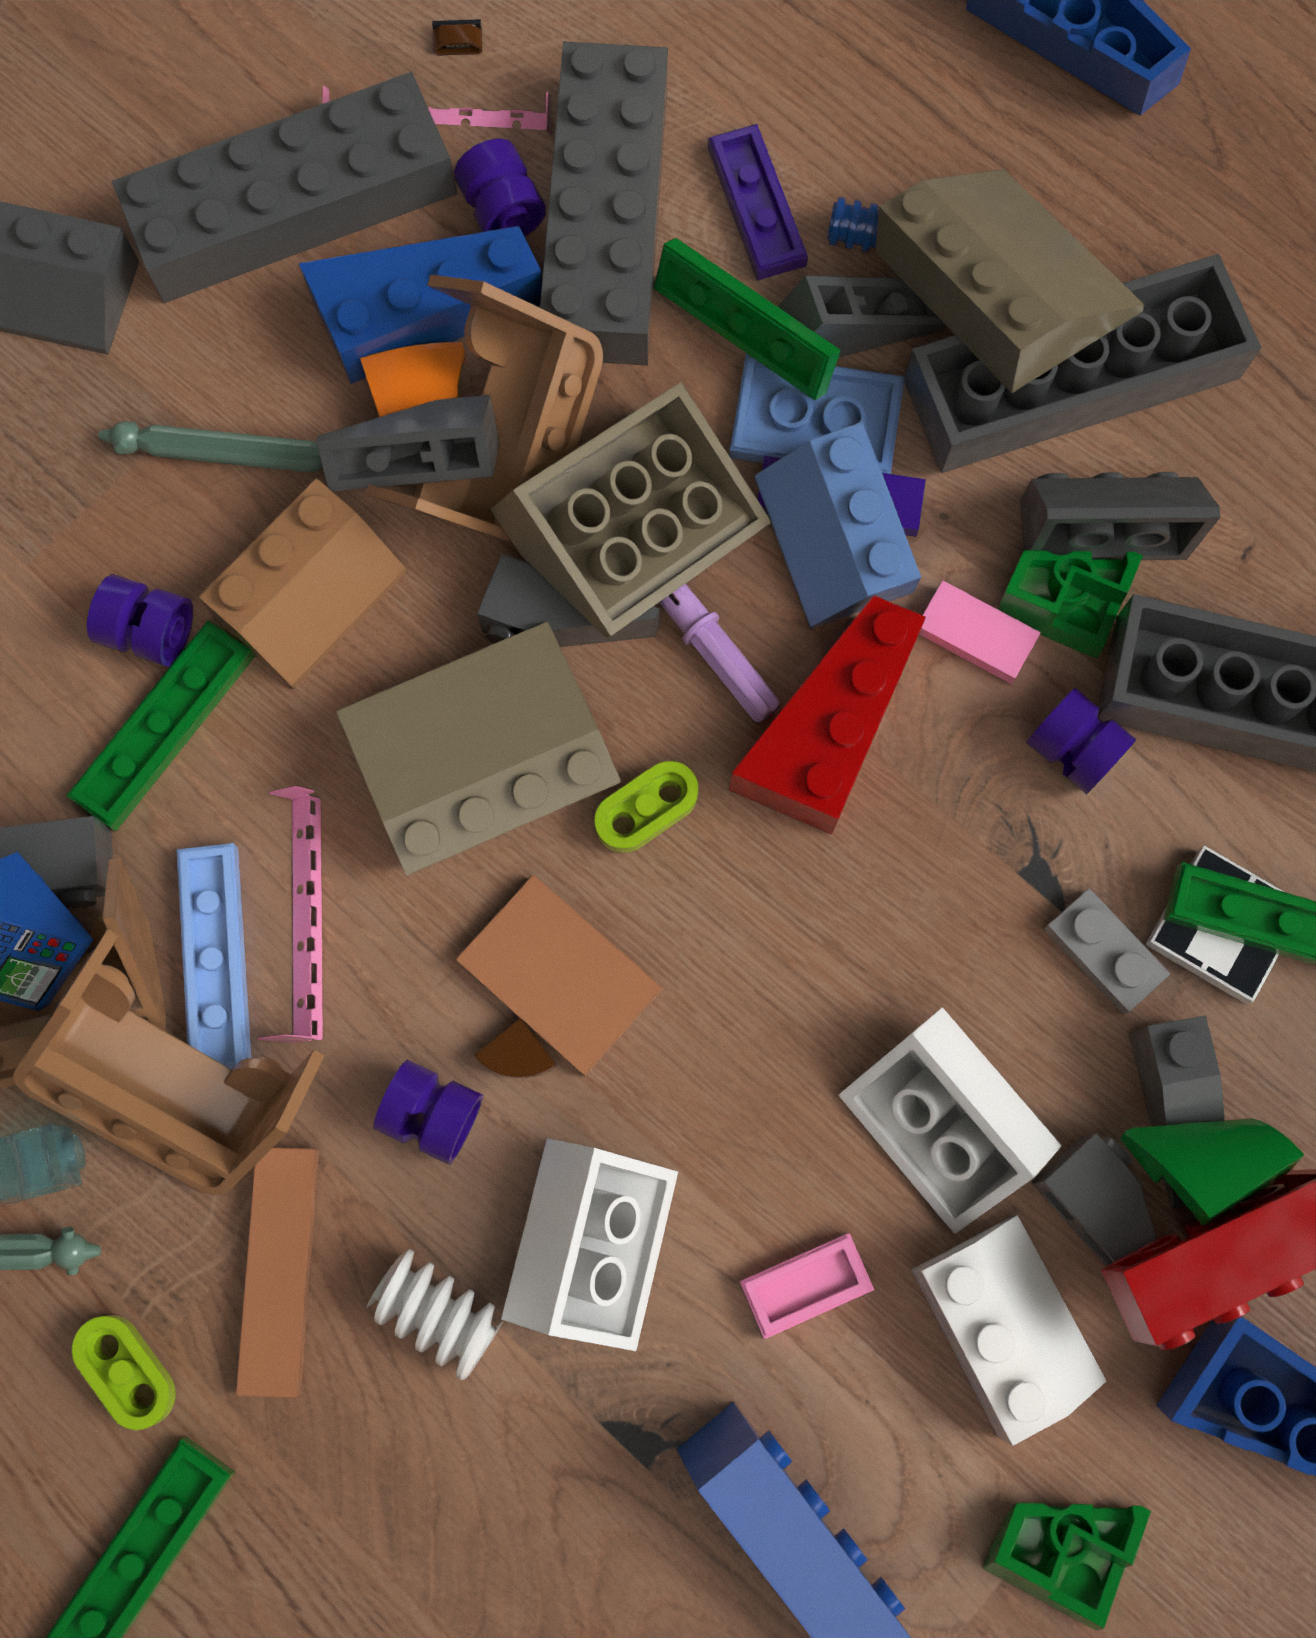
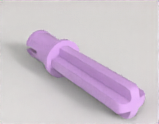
[658,584,781,723]

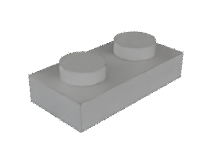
[1044,888,1170,1015]

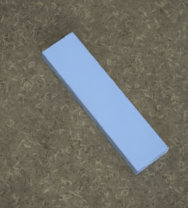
[177,843,252,1069]

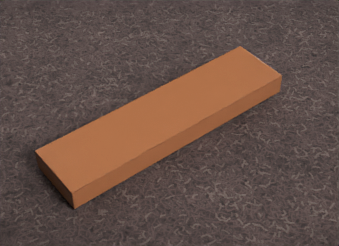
[236,1148,319,1398]

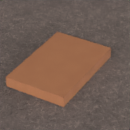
[456,875,663,1077]

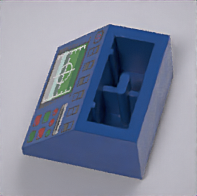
[0,852,93,1011]

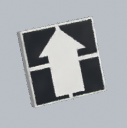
[1145,846,1284,1005]

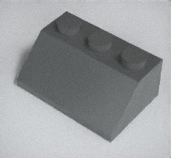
[0,201,139,355]
[1021,472,1221,560]

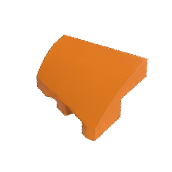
[360,342,466,417]

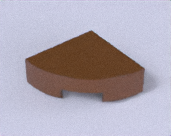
[474,1019,557,1078]

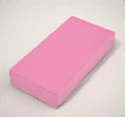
[919,581,1041,684]
[739,1233,874,1339]

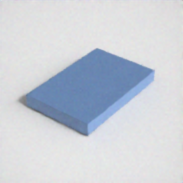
[729,353,905,474]

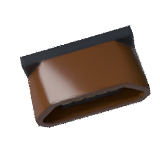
[432,19,482,56]

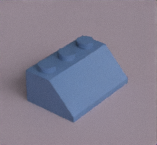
[754,422,921,629]

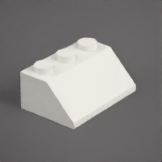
[838,1007,1061,1234]
[501,1138,678,1351]
[911,1215,1107,1446]

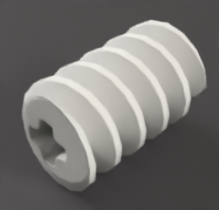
[367,1248,503,1380]

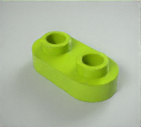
[595,761,699,853]
[72,1315,176,1430]

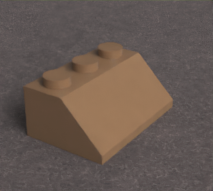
[199,478,407,689]

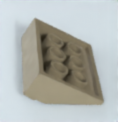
[876,169,1144,393]
[490,382,772,639]
[336,621,621,876]

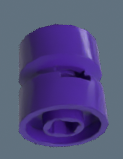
[453,138,546,237]
[86,574,194,667]
[1026,688,1136,795]
[373,1059,483,1165]

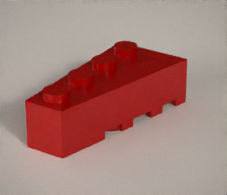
[729,595,926,835]
[1101,1169,1316,1350]

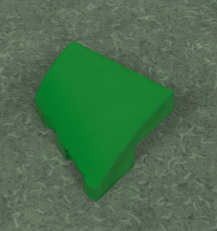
[998,550,1143,659]
[1120,1118,1305,1226]
[982,1503,1151,1631]

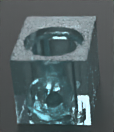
[0,1124,85,1204]

